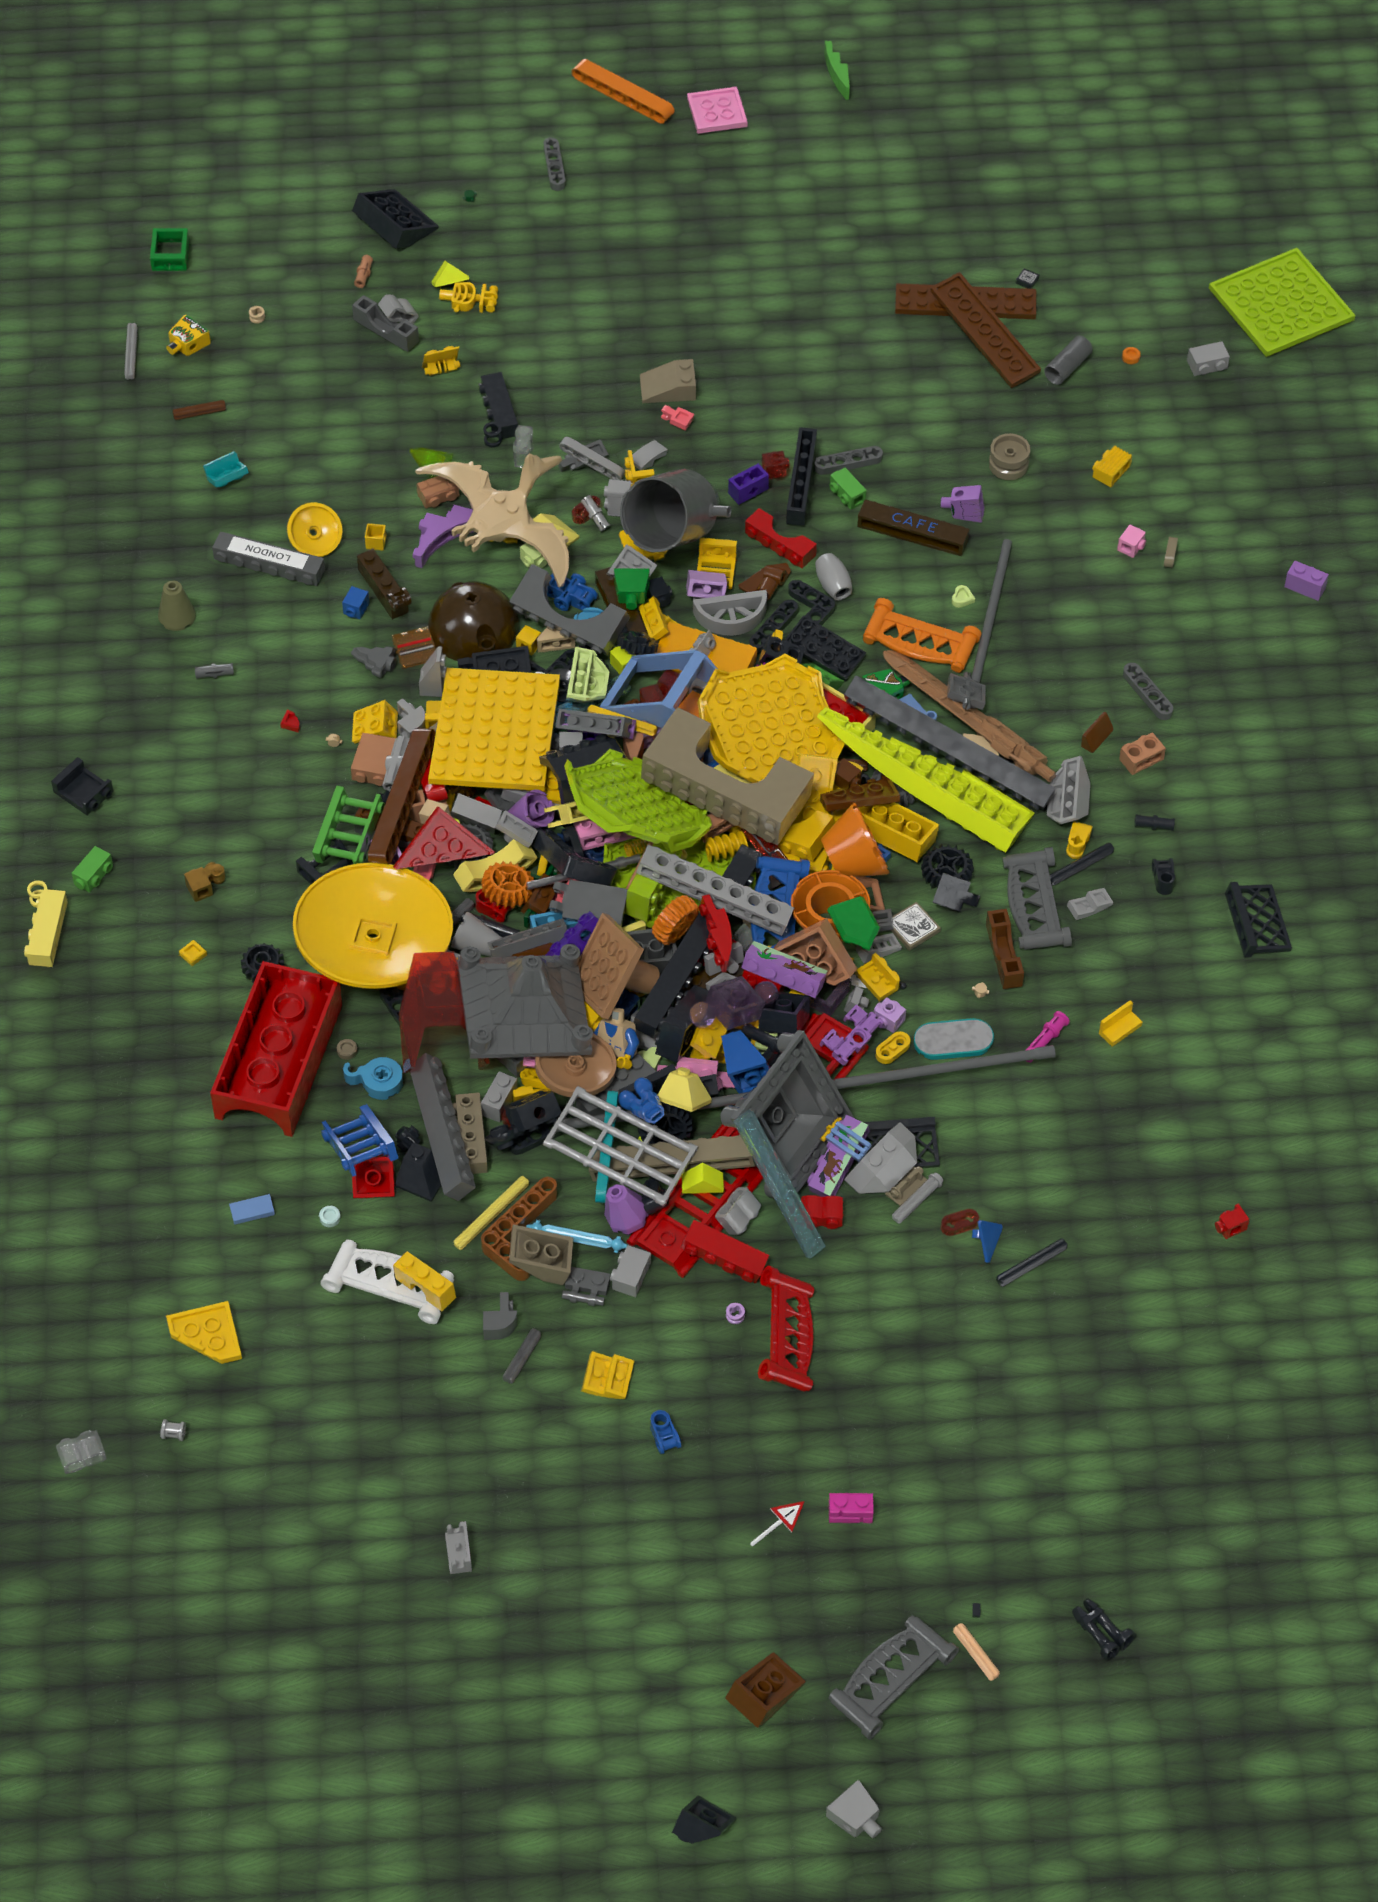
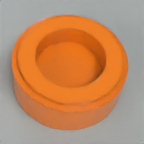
[1122,347,1140,364]

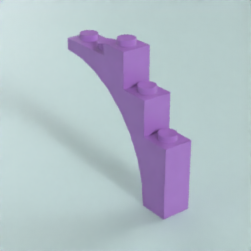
[413,505,473,568]

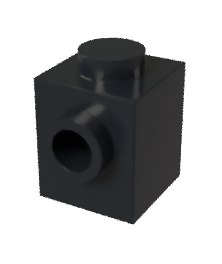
[646,576,672,608]

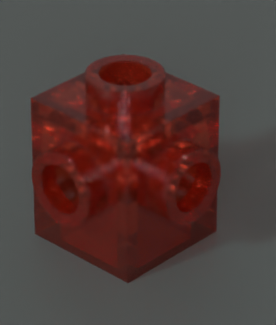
[761,451,789,479]

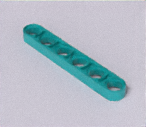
[595,1091,618,1203]

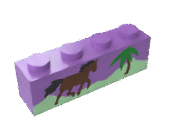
[742,941,827,998]
[807,1115,870,1197]

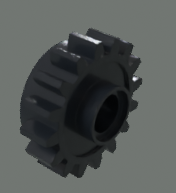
[241,943,285,983]

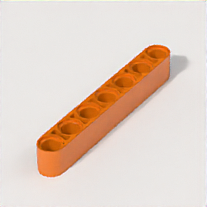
[571,59,675,124]

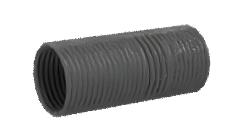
[1044,336,1093,385]

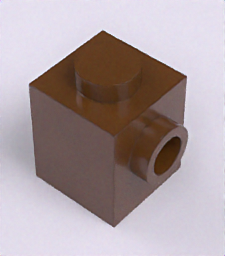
[834,758,862,790]

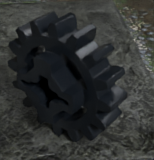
[617,631,659,655]

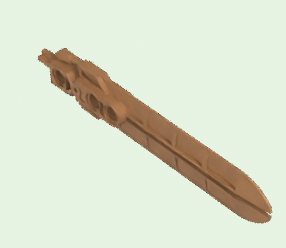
[883,650,1056,782]

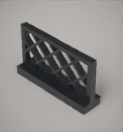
[1225,882,1292,957]
[857,1117,940,1168]

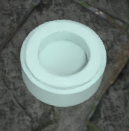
[319,1206,340,1227]

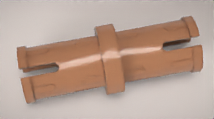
[354,255,373,288]

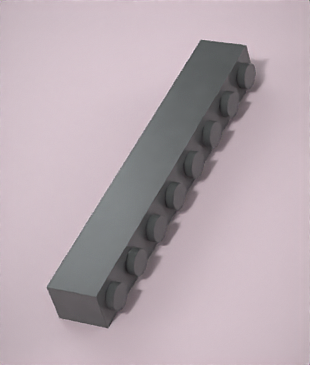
[409,1053,476,1201]

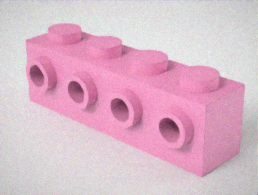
[573,819,637,851]

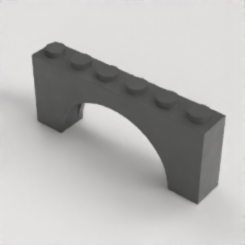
[509,564,630,656]

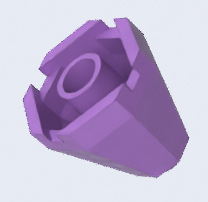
[605,1184,649,1235]

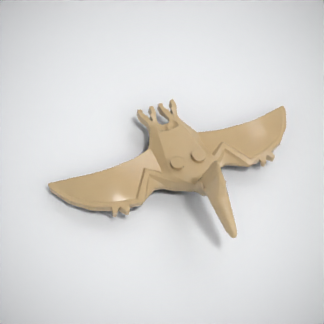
[415,453,569,588]

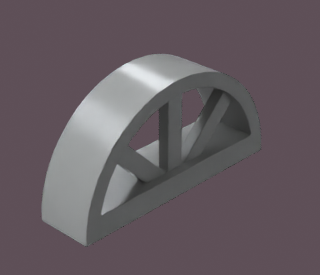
[693,590,767,636]

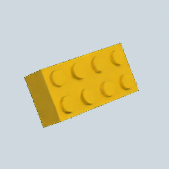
[859,802,939,862]

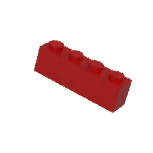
[680,1220,769,1283]

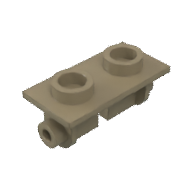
[885,1166,928,1206]

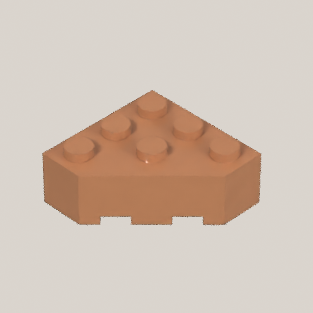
[773,918,857,985]

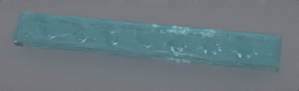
[733,1110,826,1259]

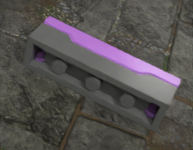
[556,709,636,739]

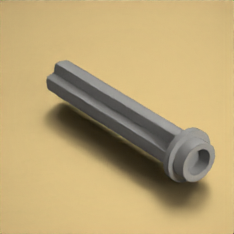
[892,1173,943,1224]

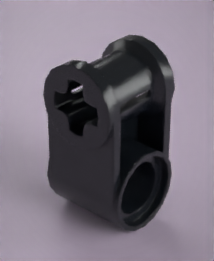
[1152,858,1175,895]
[642,1177,669,1215]

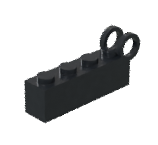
[478,372,518,448]

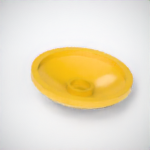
[287,503,342,557]

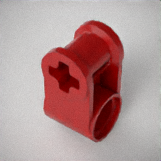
[475,889,513,922]

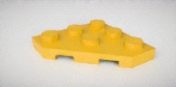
[166,1301,242,1364]

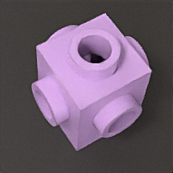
[874,997,906,1033]

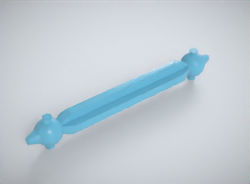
[526,1220,627,1253]

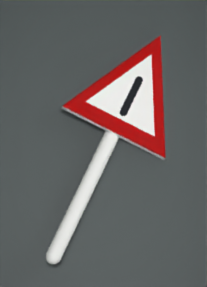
[750,1501,804,1546]

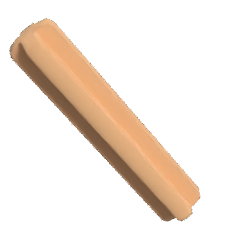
[953,1623,1000,1681]

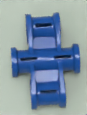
[547,573,598,611]

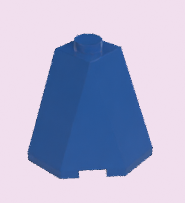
[721,1030,770,1094]

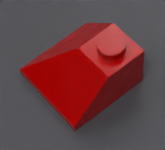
[352,1154,395,1198]

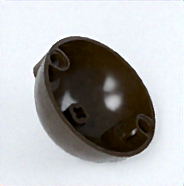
[428,581,519,661]

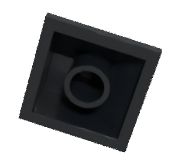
[395,1142,441,1202]
[672,1796,737,1844]

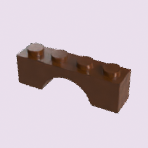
[986,908,1024,989]

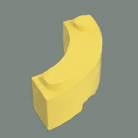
[453,839,538,892]

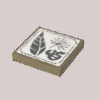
[891,902,941,951]

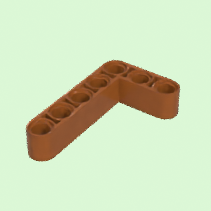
[481,1177,557,1281]

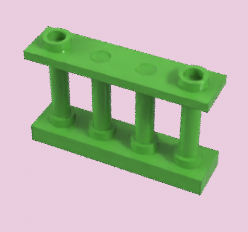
[312,786,385,864]

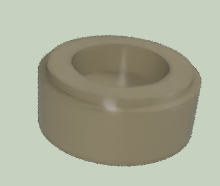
[337,1039,357,1060]

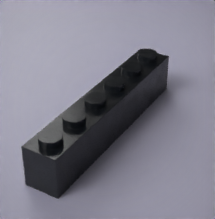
[786,427,817,526]

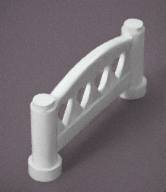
[321,1240,454,1324]

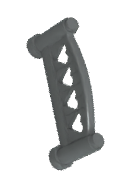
[1002,847,1072,950]
[828,1615,959,1740]

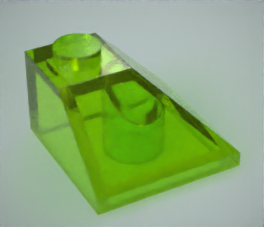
[410,447,453,478]

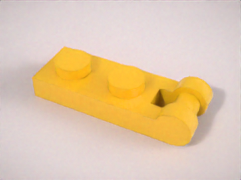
[638,596,669,641]

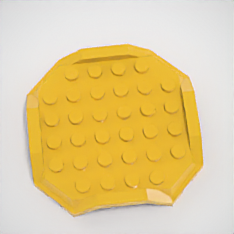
[697,654,845,783]

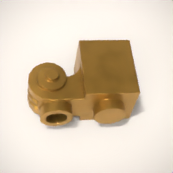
[184,862,226,902]

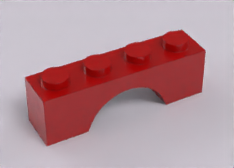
[745,508,817,569]

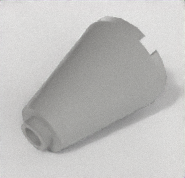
[450,911,502,957]

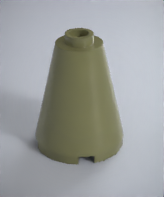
[158,581,196,631]

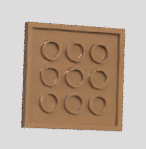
[578,913,660,1020]

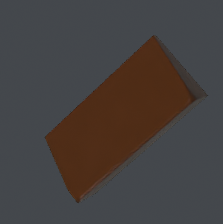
[1081,711,1113,753]

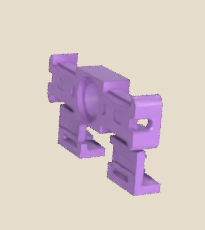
[819,1004,884,1065]

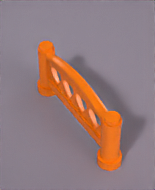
[863,598,982,673]

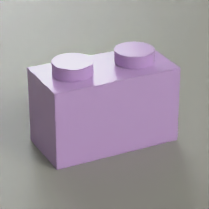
[686,570,727,598]

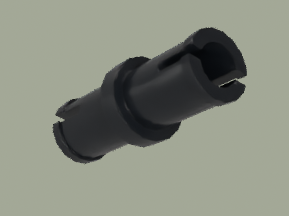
[1134,814,1175,831]

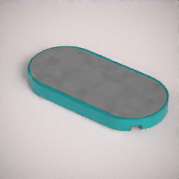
[913,1018,994,1060]

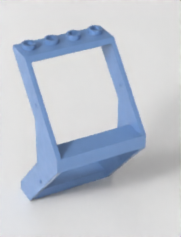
[599,650,718,765]

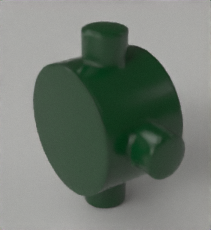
[462,190,477,202]

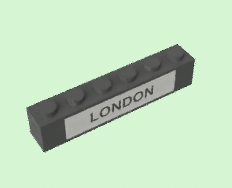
[212,531,325,586]

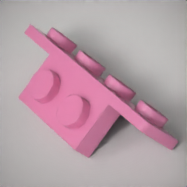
[657,1057,735,1088]

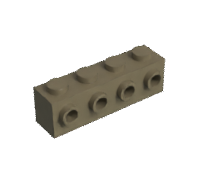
[452,1093,488,1174]

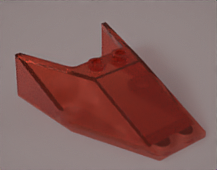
[399,951,490,1073]

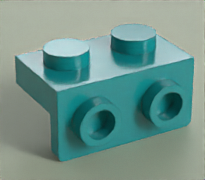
[203,451,249,487]

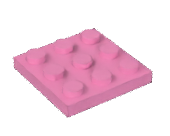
[687,87,747,134]

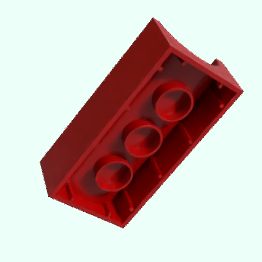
[210,961,342,1137]

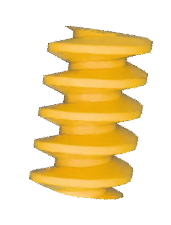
[705,831,748,862]

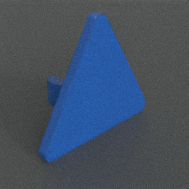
[972,1220,1003,1263]

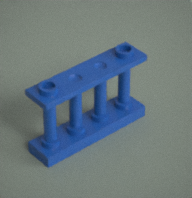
[321,1104,398,1177]

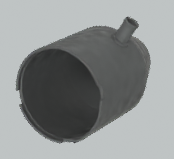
[620,469,732,552]

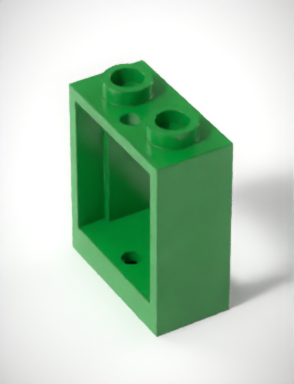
[150,228,189,271]

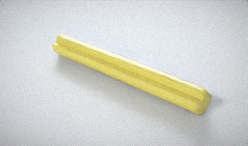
[453,1176,529,1250]

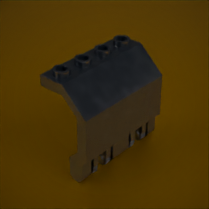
[539,734,627,828]

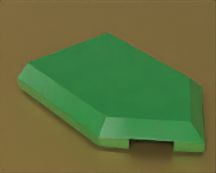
[827,896,880,951]

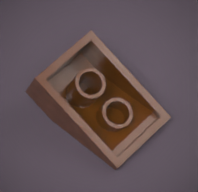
[725,1652,806,1728]

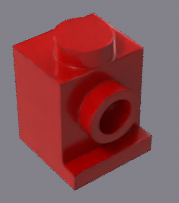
[1215,1203,1250,1239]

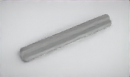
[124,323,137,380]

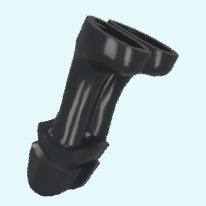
[1072,1598,1136,1661]

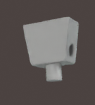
[826,1780,882,1838]

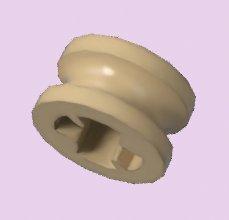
[249,306,265,323]

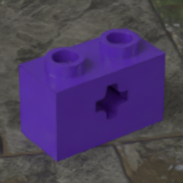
[728,463,769,505]

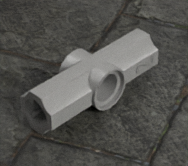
[382,736,410,792]

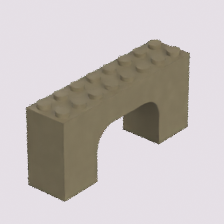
[641,707,814,845]

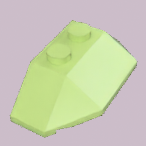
[566,647,609,703]

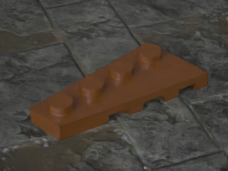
[820,775,900,811]

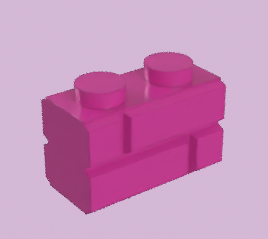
[829,1493,873,1523]

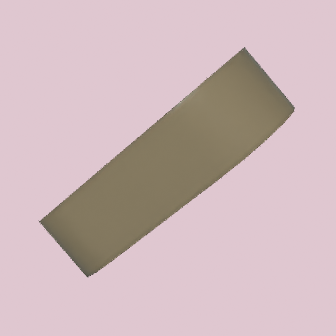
[1163,536,1178,568]

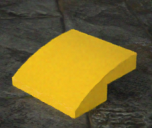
[581,1351,634,1399]

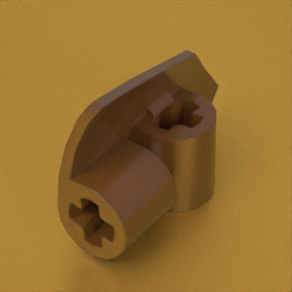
[739,563,791,601]

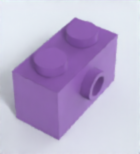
[1284,561,1329,601]

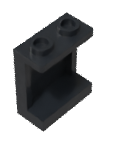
[51,757,114,815]

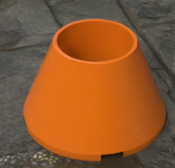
[821,803,890,877]
[791,870,870,943]

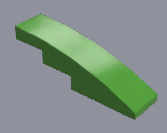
[824,41,850,100]

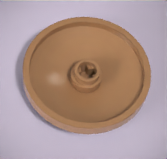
[535,1034,617,1098]

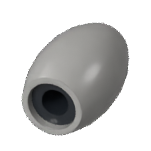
[815,553,852,600]

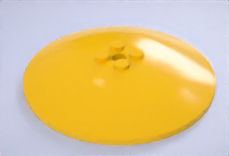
[293,863,453,989]

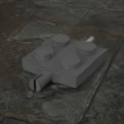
[947,672,986,710]

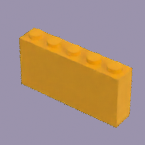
[655,621,757,674]

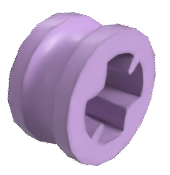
[726,1303,745,1324]

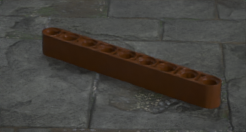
[368,728,436,864]

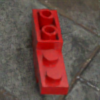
[699,894,732,973]

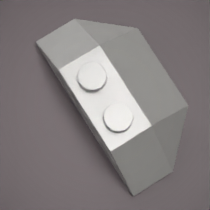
[1047,756,1090,824]
[844,1122,917,1194]

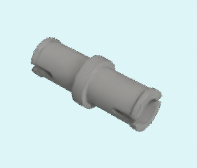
[581,495,611,532]

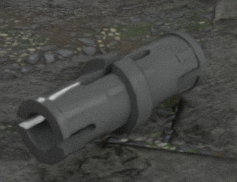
[195,663,234,679]

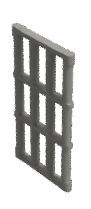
[543,1086,698,1206]

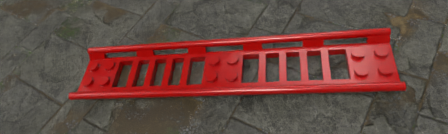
[626,1013,869,1278]

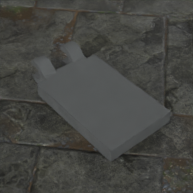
[549,879,628,926]

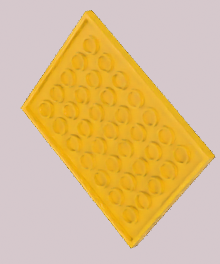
[428,668,560,791]

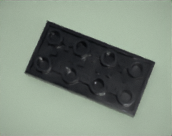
[784,615,867,682]

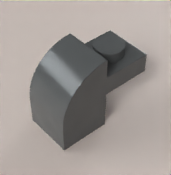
[483,1292,518,1340]

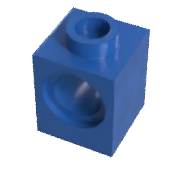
[342,586,370,619]

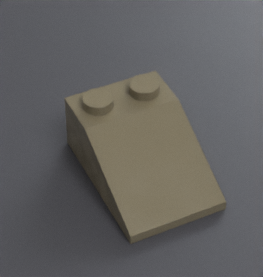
[640,359,696,403]
[509,1224,573,1285]

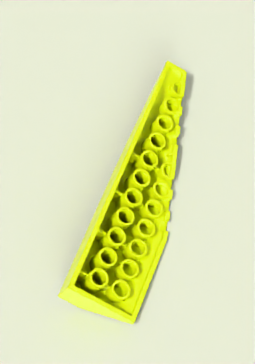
[817,707,1034,853]

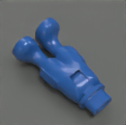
[618,1077,664,1123]

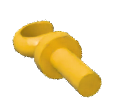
[820,1117,842,1142]

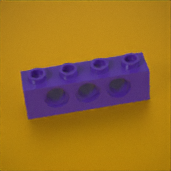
[542,911,599,956]

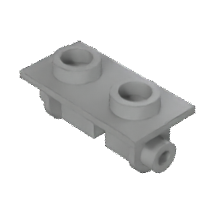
[690,630,716,656]

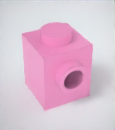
[1117,525,1146,558]

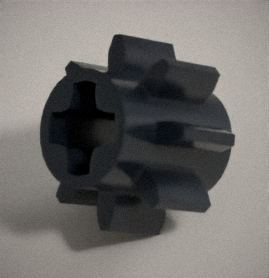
[395,1125,420,1151]

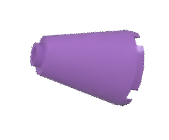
[507,790,555,828]

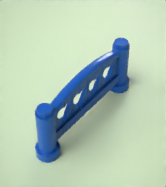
[751,856,810,948]

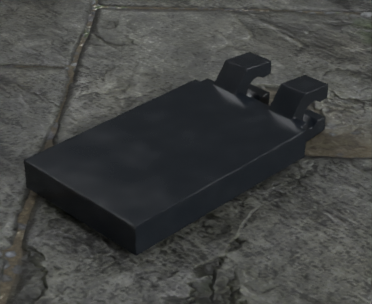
[457,646,531,673]

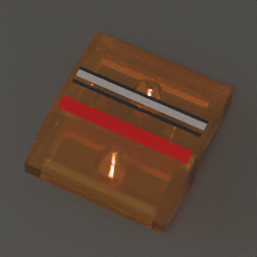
[391,626,436,669]

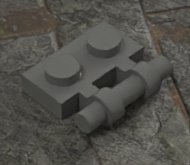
[562,1267,610,1306]

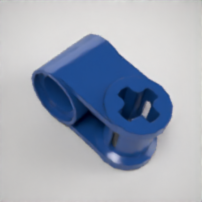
[650,1410,681,1454]

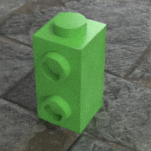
[829,468,867,510]
[72,846,113,892]

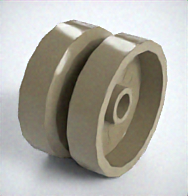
[989,434,1030,480]

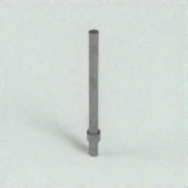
[526,854,641,890]

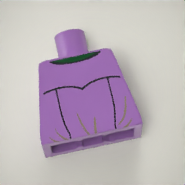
[941,485,985,522]

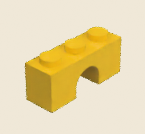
[393,1251,456,1311]

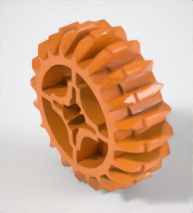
[481,861,534,908]
[652,895,699,945]

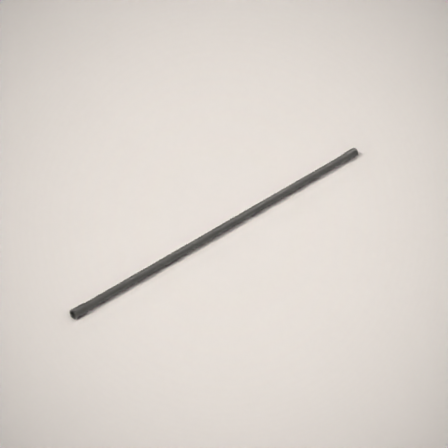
[554,1045,1055,1133]

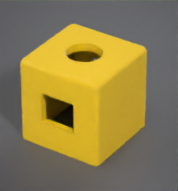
[365,524,386,551]
[516,625,541,656]

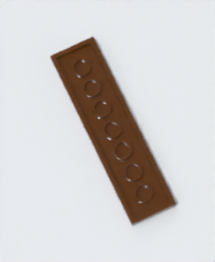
[930,272,1041,388]
[895,283,1036,320]

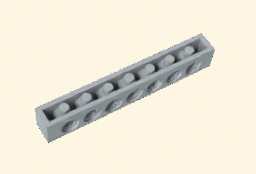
[636,845,794,936]

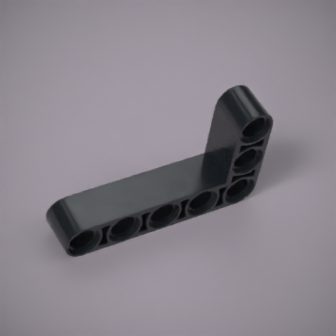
[532,827,618,886]

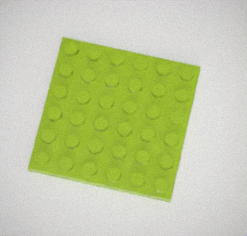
[1209,248,1355,357]

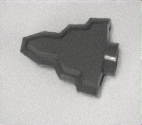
[351,646,397,678]

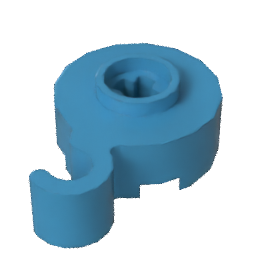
[343,1057,403,1100]

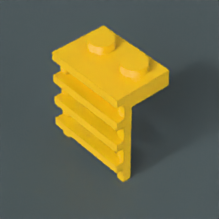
[697,538,737,589]
[689,1011,728,1060]

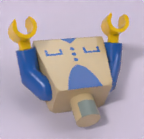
[593,1008,639,1069]

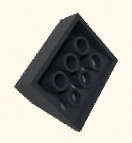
[352,189,439,249]

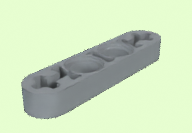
[559,437,625,481]

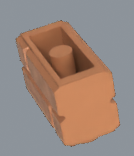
[417,476,459,508]

